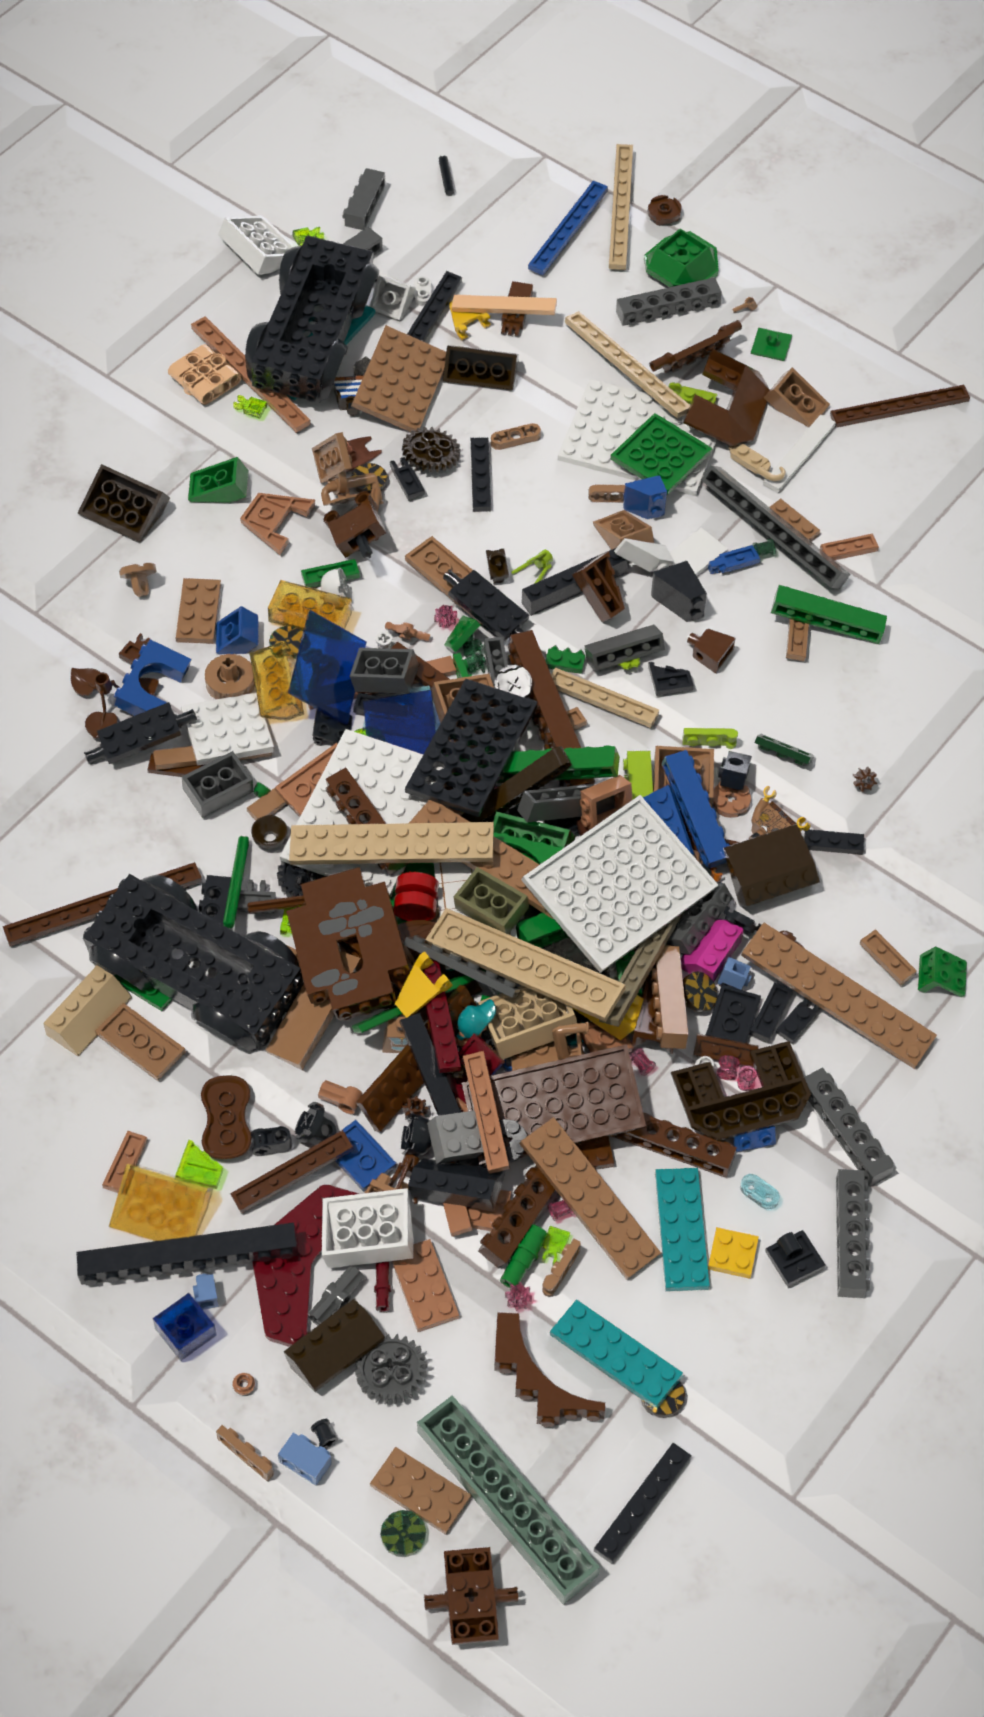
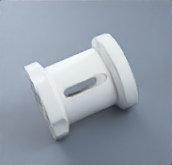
[376,631,393,649]

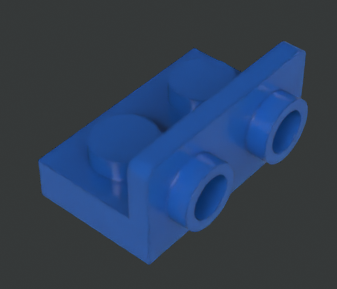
[732,1126,776,1152]

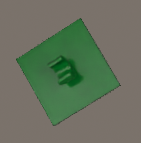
[750,327,792,361]

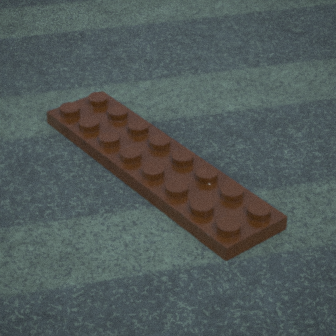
[356,985,477,1132]

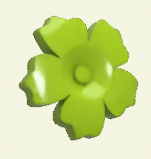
[618,658,640,670]

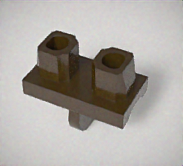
[486,548,509,583]

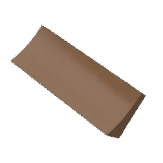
[266,950,363,1070]

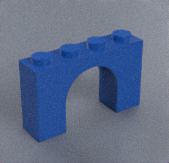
[114,639,191,716]

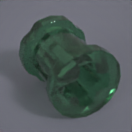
[753,539,776,558]

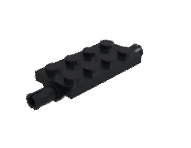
[443,569,529,641]
[84,702,197,764]

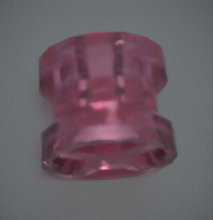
[717,1056,740,1080]

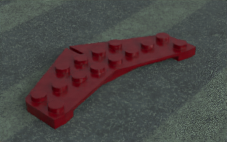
[252,1184,359,1347]

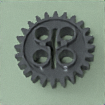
[355,1334,428,1404]

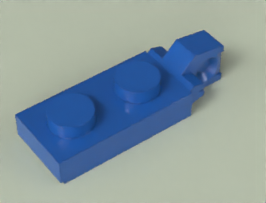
[708,545,760,574]

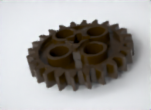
[402,427,461,473]

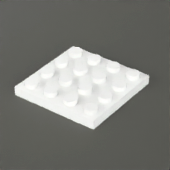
[181,692,274,766]

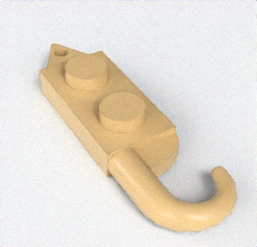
[728,444,786,481]

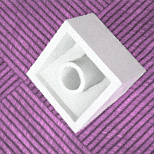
[369,276,416,320]

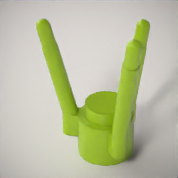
[511,549,553,584]

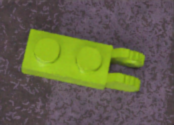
[668,382,717,404]

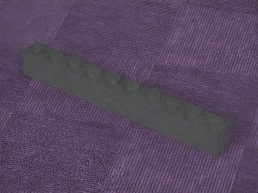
[701,465,851,589]

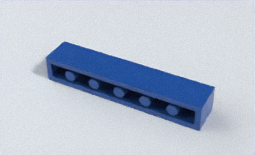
[662,750,730,869]

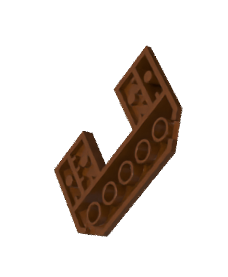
[683,349,770,446]

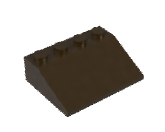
[77,464,170,542]
[723,824,820,907]

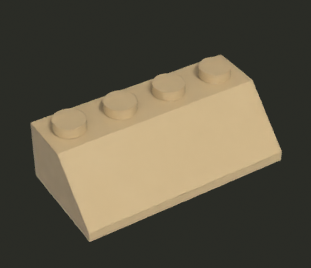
[43,965,131,1056]

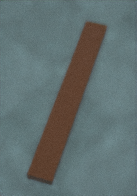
[830,385,970,428]

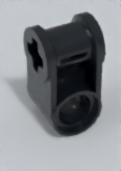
[251,1126,292,1156]

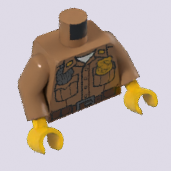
[749,786,811,839]

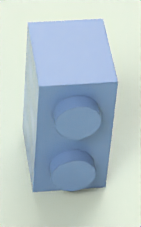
[278,1432,332,1486]

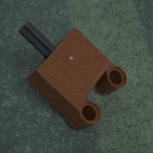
[323,491,386,558]

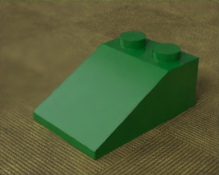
[188,457,249,502]

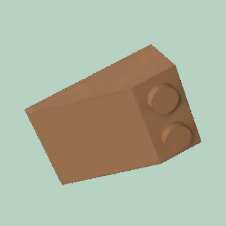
[764,367,830,427]
[593,510,654,550]

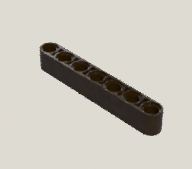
[461,746,572,822]

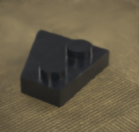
[648,662,694,696]

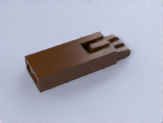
[501,281,533,336]

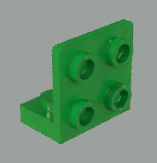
[918,946,967,997]

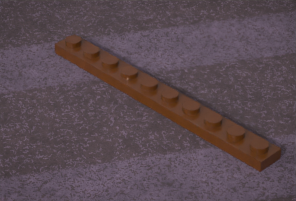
[2,862,202,947]

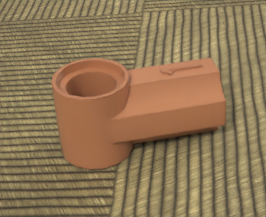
[318,1080,363,1114]

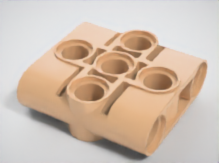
[168,344,241,405]

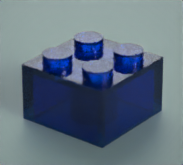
[153,1293,217,1361]

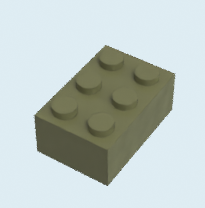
[453,867,529,934]

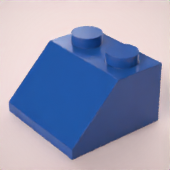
[623,475,667,519]
[216,606,259,654]

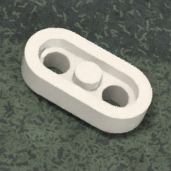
[414,276,432,306]

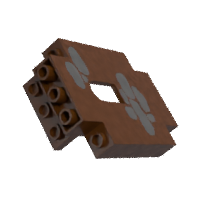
[286,867,410,1021]

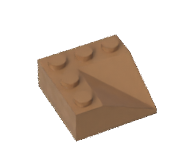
[653,746,714,809]

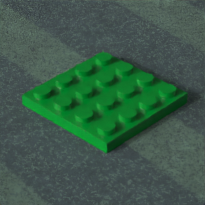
[610,413,712,495]

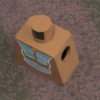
[382,1017,408,1053]

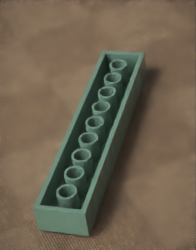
[417,1395,600,1605]

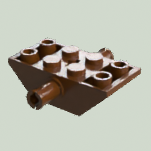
[424,1547,518,1645]

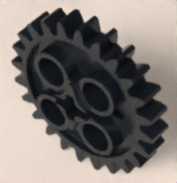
[277,861,327,897]

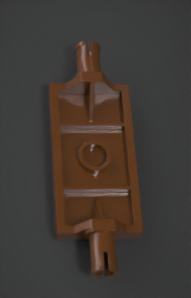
[649,320,742,373]

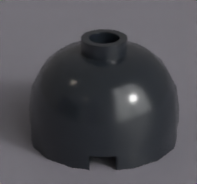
[401,1113,432,1156]

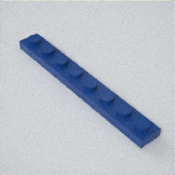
[528,180,608,275]

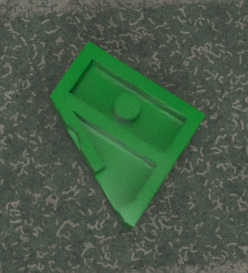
[444,615,480,653]

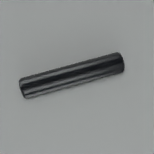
[439,155,454,195]

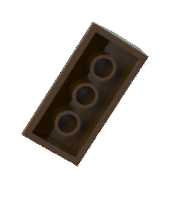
[443,345,519,390]
[283,1299,386,1392]

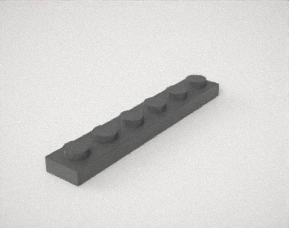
[403,935,521,998]

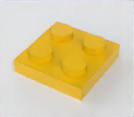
[708,1227,759,1279]

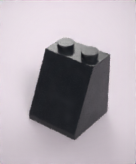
[651,561,707,622]

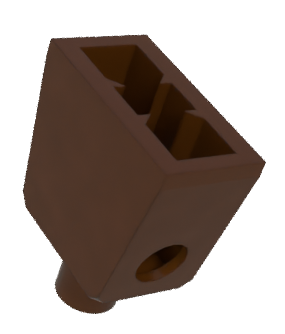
[687,629,736,673]

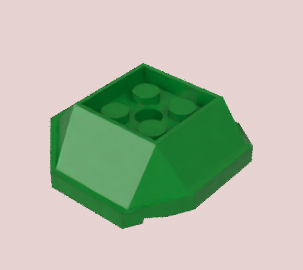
[644,228,719,287]

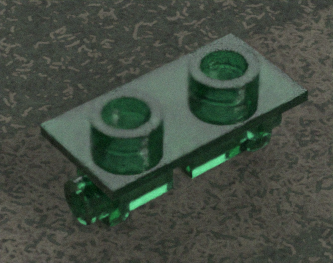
[463,634,486,674]

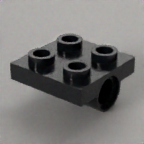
[765,1230,826,1287]

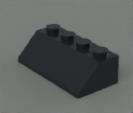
[408,1158,505,1211]

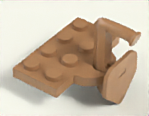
[312,432,384,506]
[511,1022,589,1071]

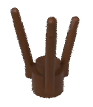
[389,1154,420,1204]

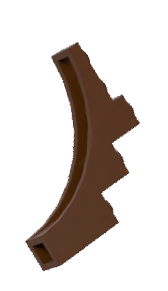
[494,1312,605,1427]

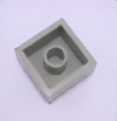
[427,1110,484,1164]

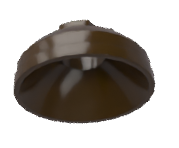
[251,815,287,849]

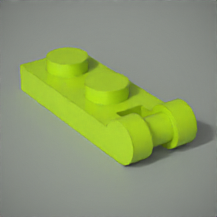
[682,728,738,749]

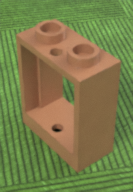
[580,775,632,830]

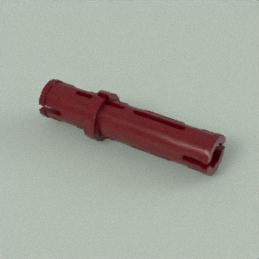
[374,1261,391,1312]

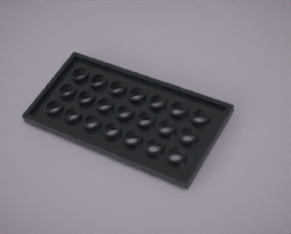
[405,679,538,817]

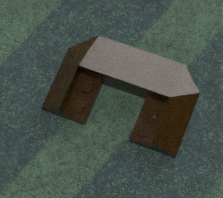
[671,1041,811,1141]

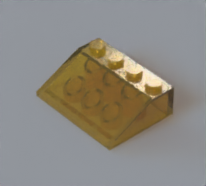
[109,1163,214,1241]

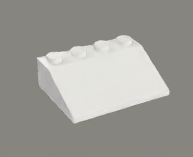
[218,215,295,275]
[322,1188,413,1268]

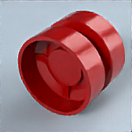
[393,872,439,921]

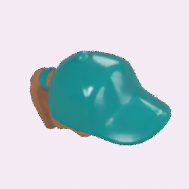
[455,999,496,1047]

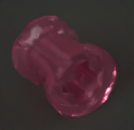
[630,1048,656,1076]
[737,1065,757,1091]
[548,1200,574,1221]

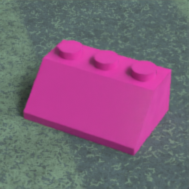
[680,920,744,982]

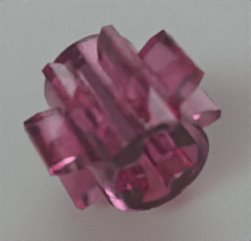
[434,605,457,628]
[505,1282,532,1311]

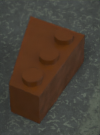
[572,551,625,622]

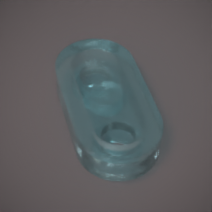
[740,1174,780,1210]

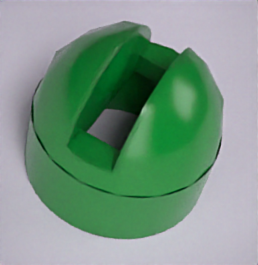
[254,782,271,798]

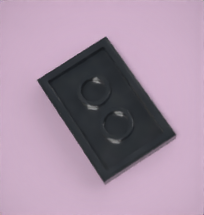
[705,984,761,1043]

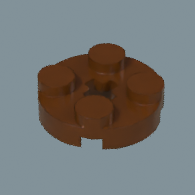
[647,195,682,226]

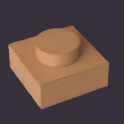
[566,707,587,730]

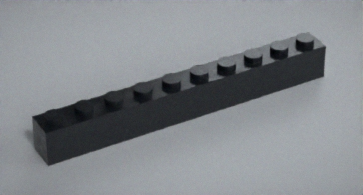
[76,1222,299,1286]

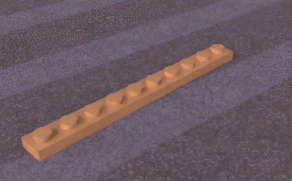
[191,316,311,433]

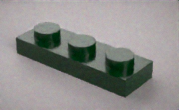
[754,734,814,766]

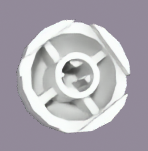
[318,568,351,606]

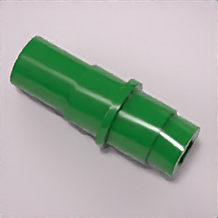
[500,1225,548,1290]

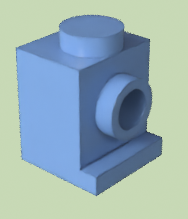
[718,957,752,990]
[193,1274,218,1311]

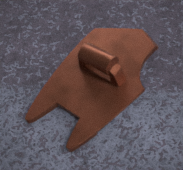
[346,436,382,472]

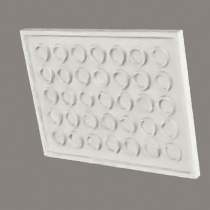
[558,379,717,496]
[280,729,444,898]
[521,795,718,973]

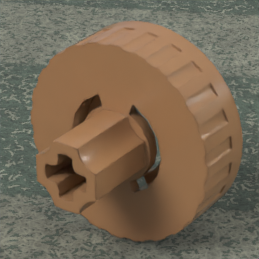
[204,654,255,699]

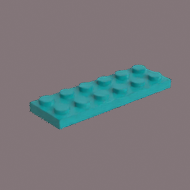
[655,1168,710,1292]
[550,1299,683,1410]

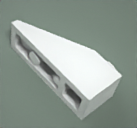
[614,538,674,572]

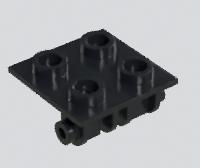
[312,703,352,745]

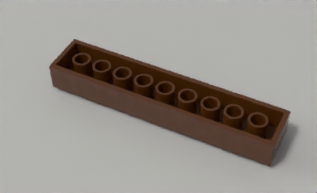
[508,630,595,787]

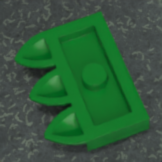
[545,645,585,674]

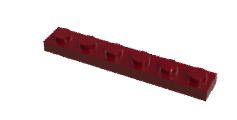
[422,961,461,1073]

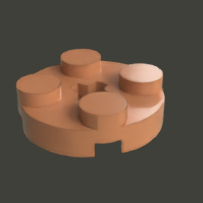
[712,781,751,818]

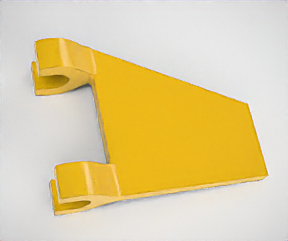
[449,301,491,340]
[395,952,453,1018]

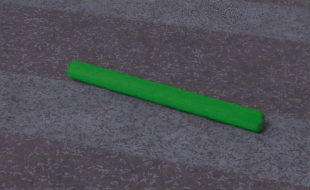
[223,836,249,929]

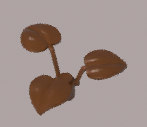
[71,668,159,739]

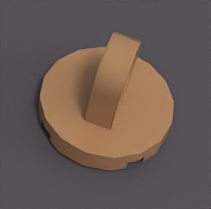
[119,563,157,597]

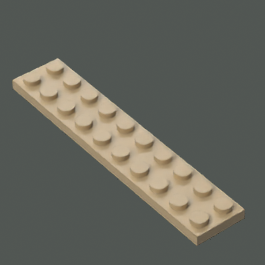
[289,822,494,865]
[426,908,626,1022]

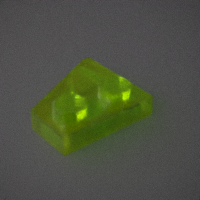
[175,1139,223,1189]

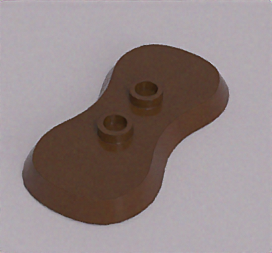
[201,1075,252,1159]

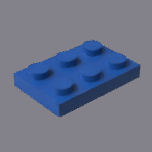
[335,1120,397,1192]

